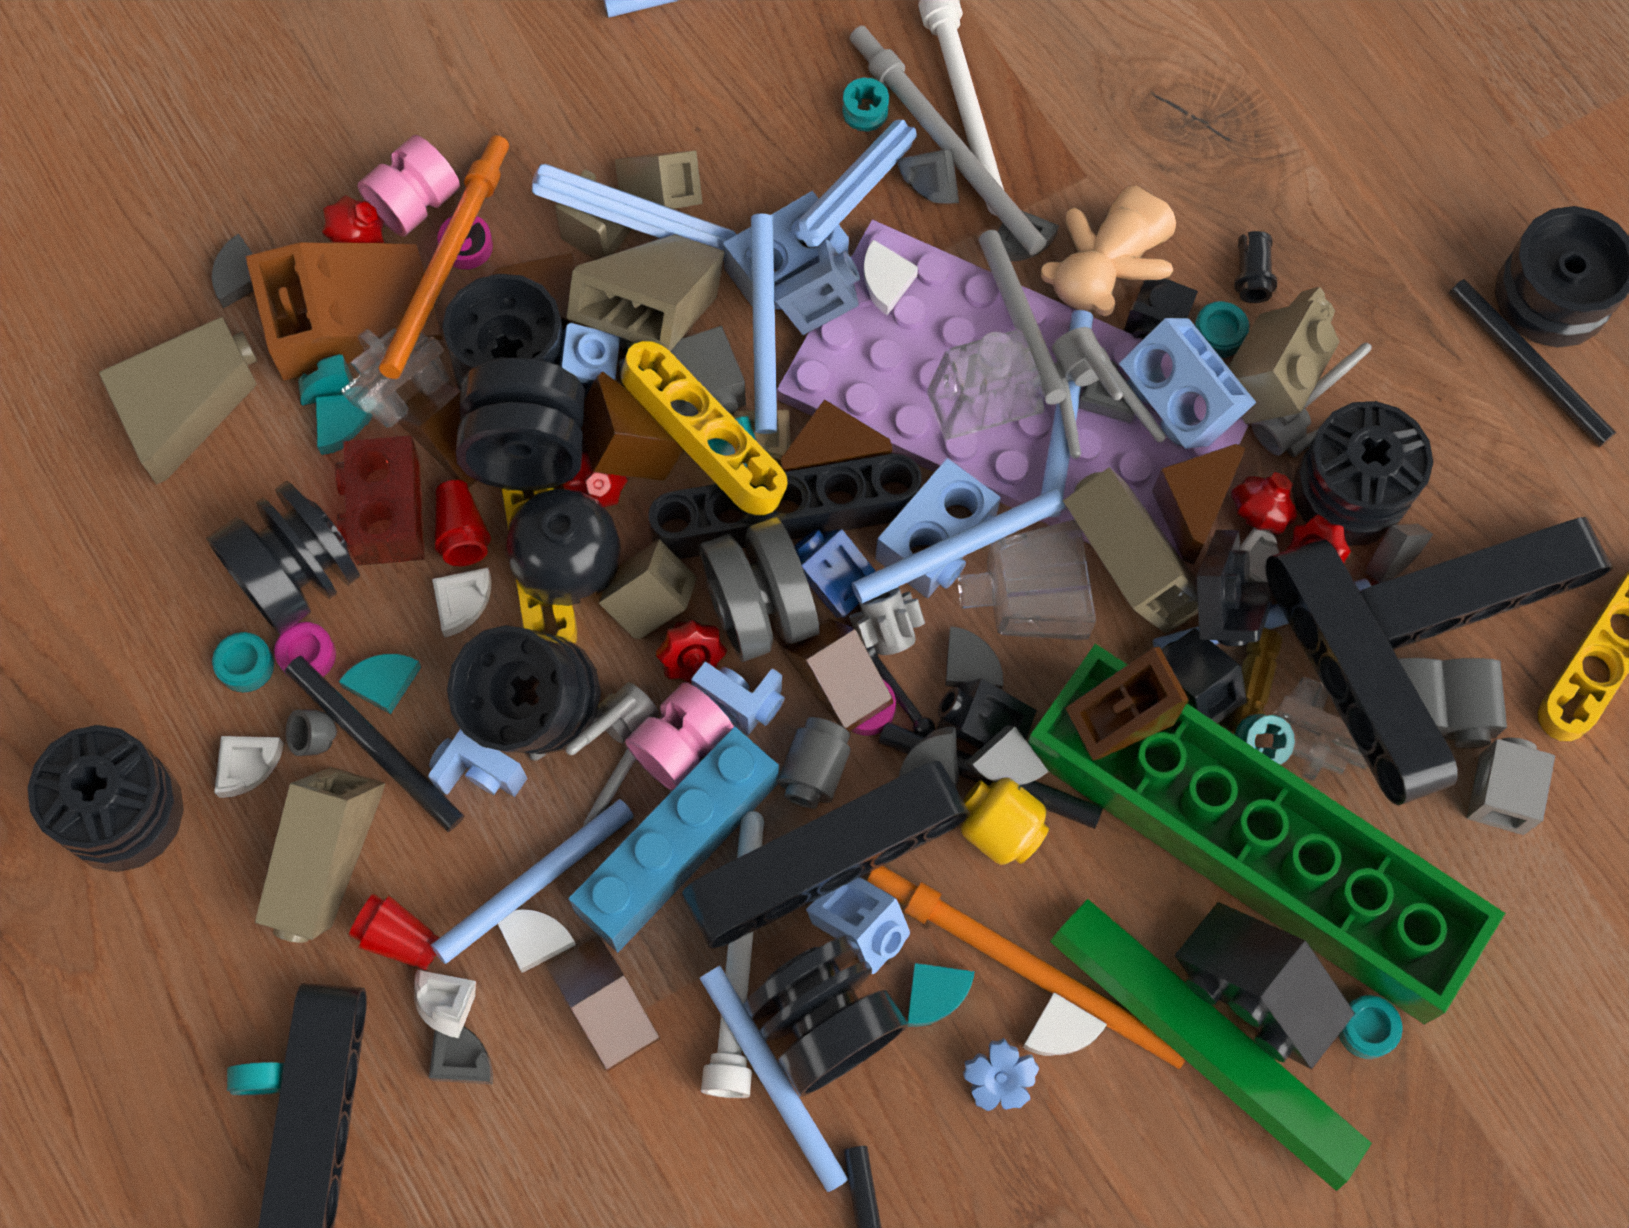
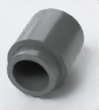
[777,717,851,809]

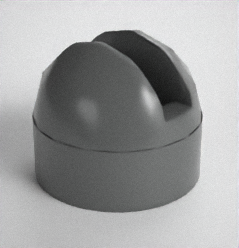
[286,709,337,756]

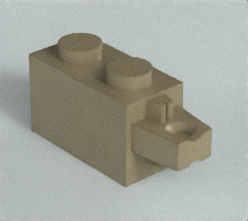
[1228,287,1340,424]

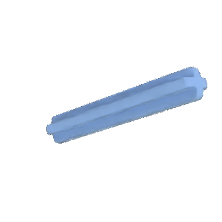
[794,119,917,247]
[532,163,737,261]

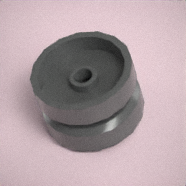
[699,517,819,662]

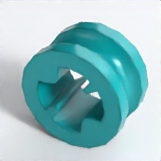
[842,77,889,132]
[1235,714,1295,765]

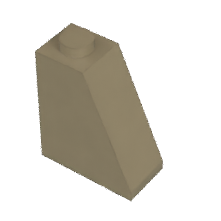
[567,234,725,351]
[99,317,257,485]
[1063,467,1198,635]
[255,767,385,943]

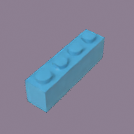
[568,727,779,953]

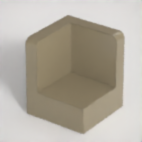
[615,150,703,209]
[555,169,632,260]
[599,539,697,639]

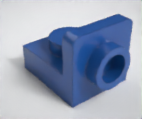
[794,529,876,618]

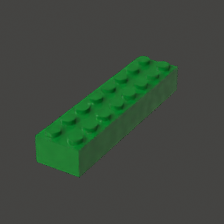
[1028,643,1506,1025]

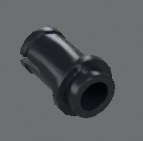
[1234,231,1277,303]

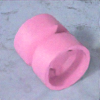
[357,135,460,237]
[625,682,734,791]

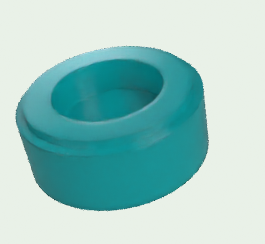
[1194,301,1250,358]
[212,632,274,693]
[1338,995,1403,1059]
[227,1063,285,1095]

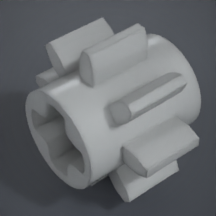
[849,587,925,655]

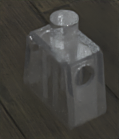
[927,330,1044,441]
[958,520,1096,640]

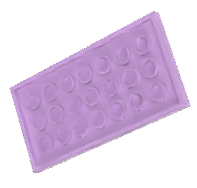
[777,220,1249,561]

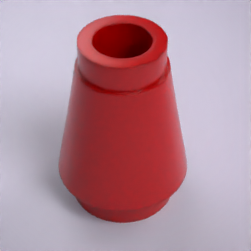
[435,480,491,567]
[348,893,440,971]

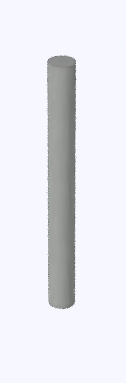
[979,230,1067,405]

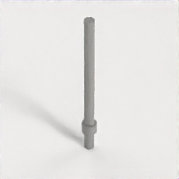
[850,26,1047,255]

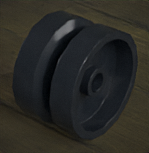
[1495,206,1629,348]
[456,358,585,491]

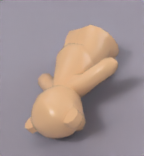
[1041,185,1176,316]

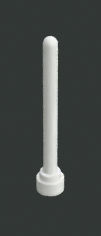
[918,0,1004,216]
[701,811,764,1098]

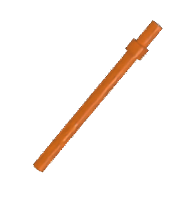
[379,135,509,379]
[867,866,1186,1069]

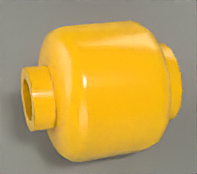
[960,778,1049,865]

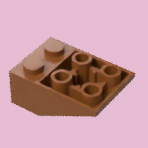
[245,242,443,381]

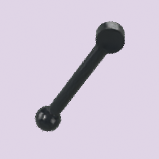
[866,646,935,737]

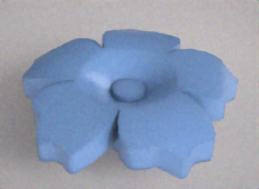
[963,1038,1039,1111]

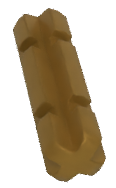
[1228,628,1283,736]

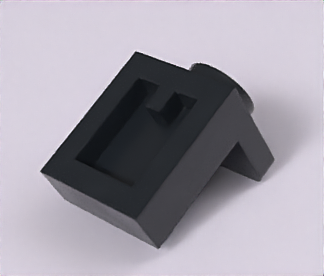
[1124,278,1198,339]
[936,678,1037,749]

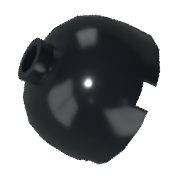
[506,488,621,606]

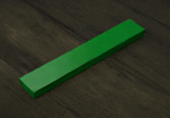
[1050,899,1372,1191]

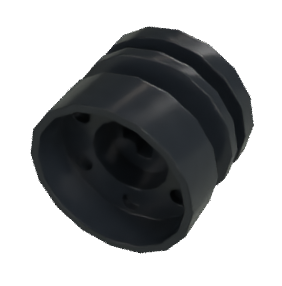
[442,273,563,390]
[1292,401,1434,546]
[206,481,360,635]
[447,625,601,755]
[27,725,184,872]
[744,935,908,1097]

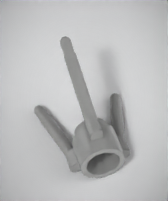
[1052,327,1166,459]
[1252,343,1372,457]
[529,682,659,826]

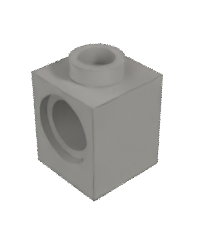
[1467,737,1555,835]

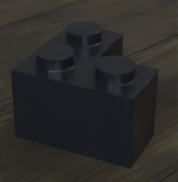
[1174,902,1355,1069]

